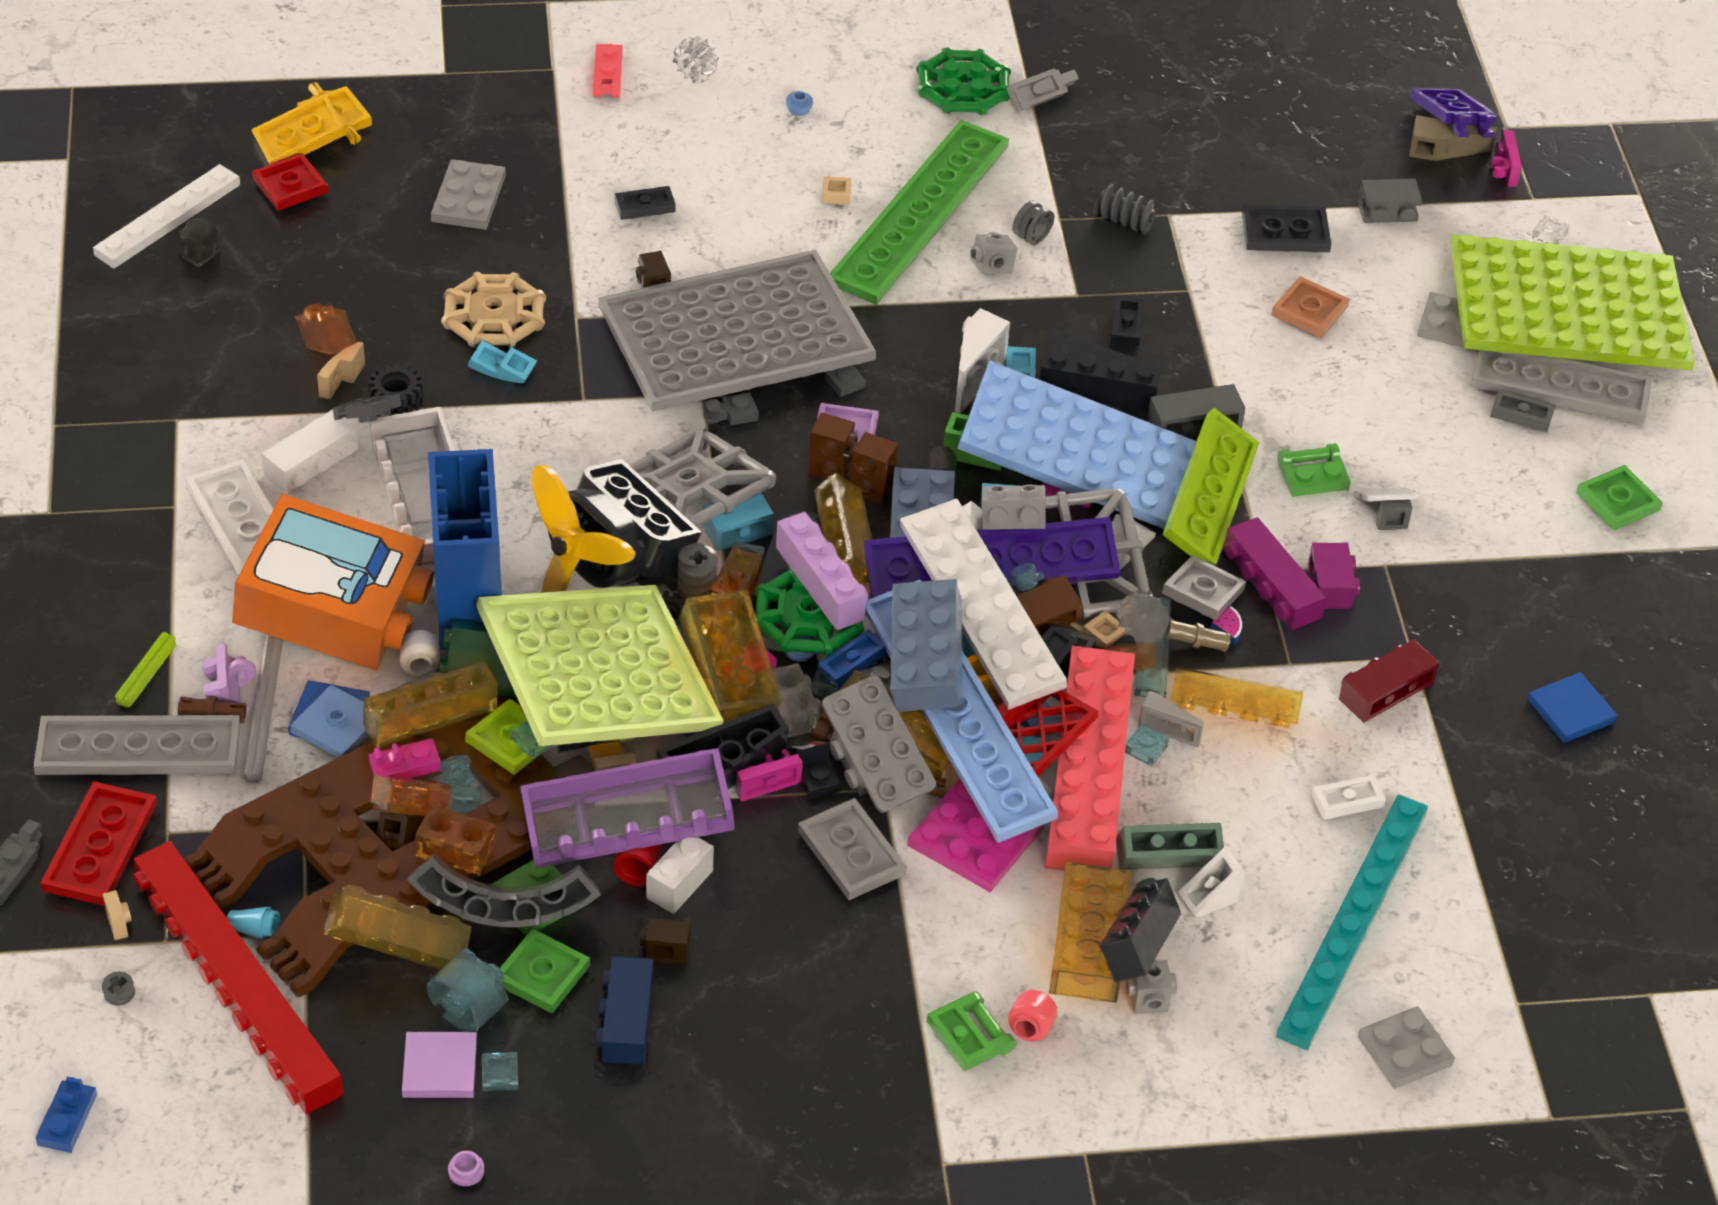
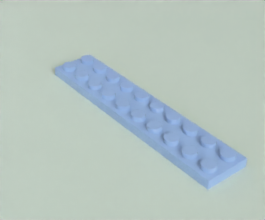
[865,580,1058,843]

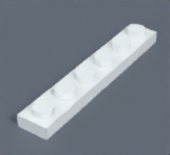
[93,164,240,269]

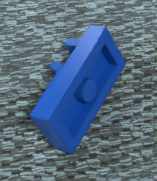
[818,629,888,688]
[35,1076,97,1153]

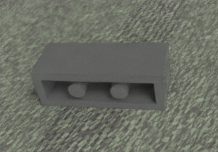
[1147,384,1246,438]

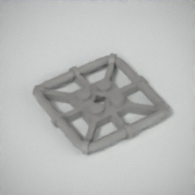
[629,429,776,527]
[1012,489,1150,620]

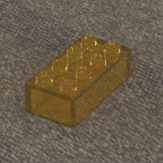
[679,590,782,723]
[1049,862,1132,1003]

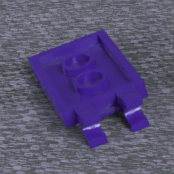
[1410,88,1497,138]

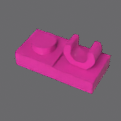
[1491,130,1522,187]
[368,738,442,786]
[736,749,802,802]

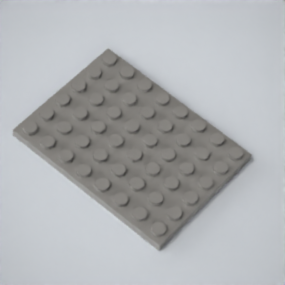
[598,250,876,412]

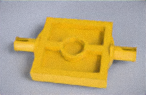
[297,82,372,145]

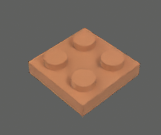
[1271,276,1350,339]

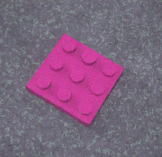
[907,778,1044,893]

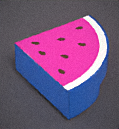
[1211,606,1243,646]

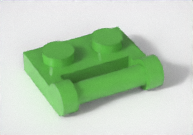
[1277,443,1351,497]
[927,991,1017,1072]

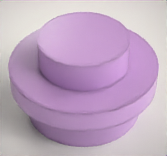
[448,1151,485,1186]

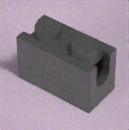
[1357,179,1422,223]

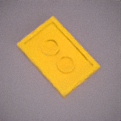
[251,93,348,165]

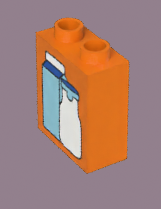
[232,493,435,671]

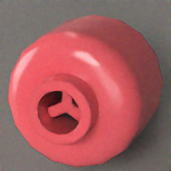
[1008,990,1057,1042]

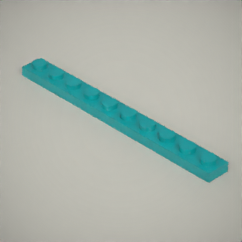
[1276,794,1429,1051]

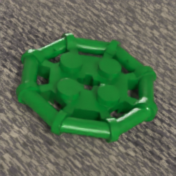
[916,47,1011,115]
[752,567,865,657]

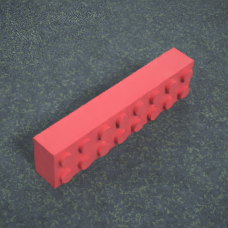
[1045,646,1135,877]

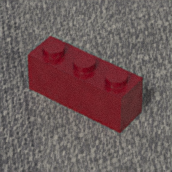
[1339,639,1439,723]

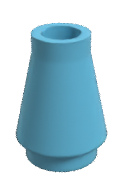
[227,907,281,941]

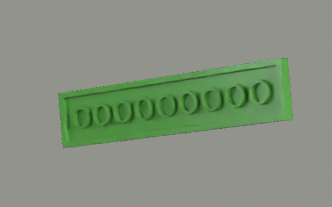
[830,120,1009,305]

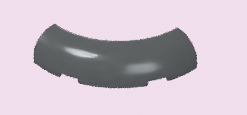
[406,853,601,927]

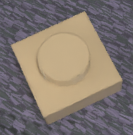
[822,176,851,205]
[103,890,132,940]

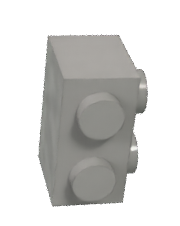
[982,485,1046,530]

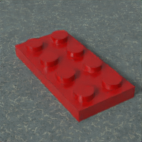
[40,781,157,906]

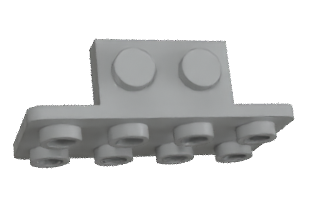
[822,676,936,813]

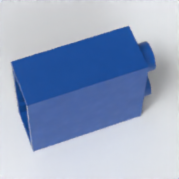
[428,449,502,651]

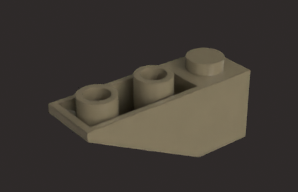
[1409,115,1497,161]

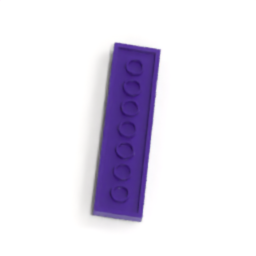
[864,517,1121,598]

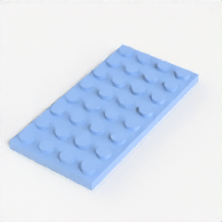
[957,360,1197,529]

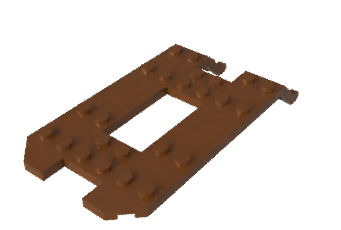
[183,693,595,997]

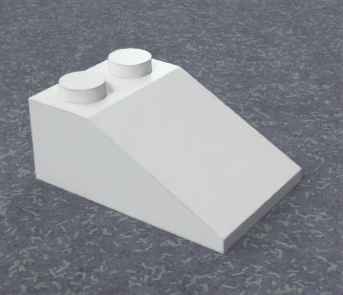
[955,308,1010,414]

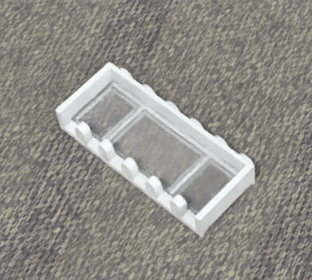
[370,407,459,563]

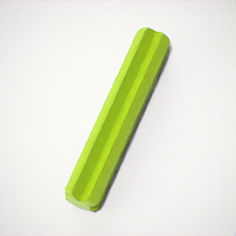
[115,632,177,708]

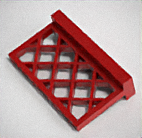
[997,690,1099,777]

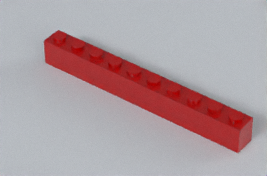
[133,841,343,1115]

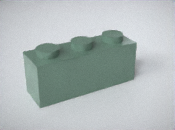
[1116,823,1224,870]

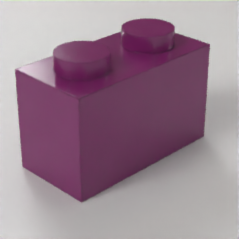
[1307,543,1360,609]

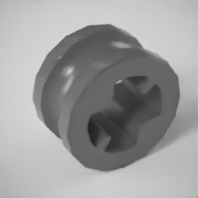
[102,971,135,1006]

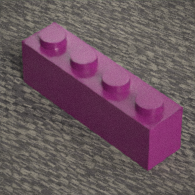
[1223,517,1326,631]

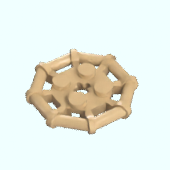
[441,271,546,348]

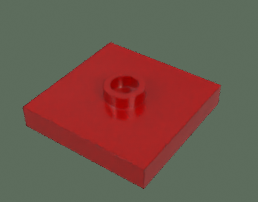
[252,153,329,211]

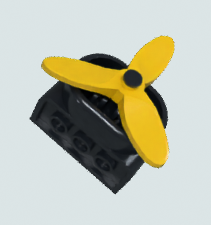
[531,459,701,593]

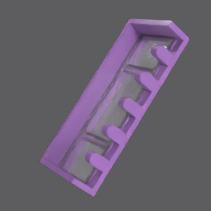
[520,748,735,868]

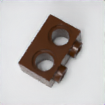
[808,413,858,484]
[847,432,898,505]

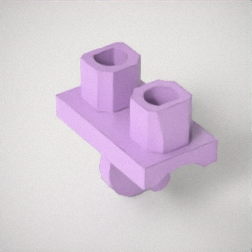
[203,643,256,703]

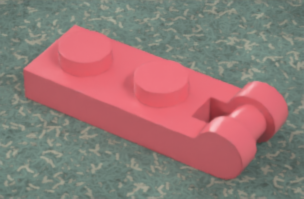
[593,44,623,98]

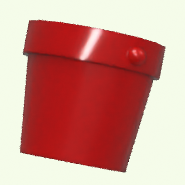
[614,844,663,887]

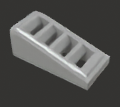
[1138,691,1204,747]

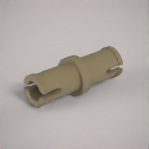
[1164,619,1230,652]

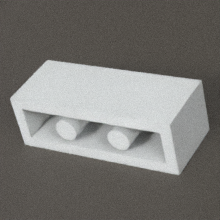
[261,410,358,493]

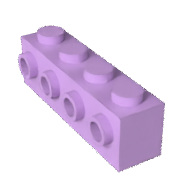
[776,512,868,631]

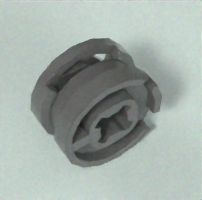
[1012,200,1055,246]

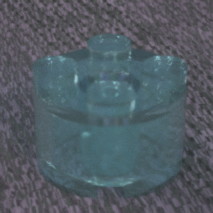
[427,948,508,1032]

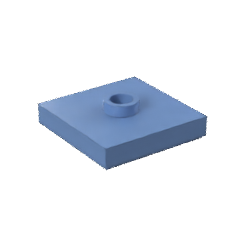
[290,685,383,758]

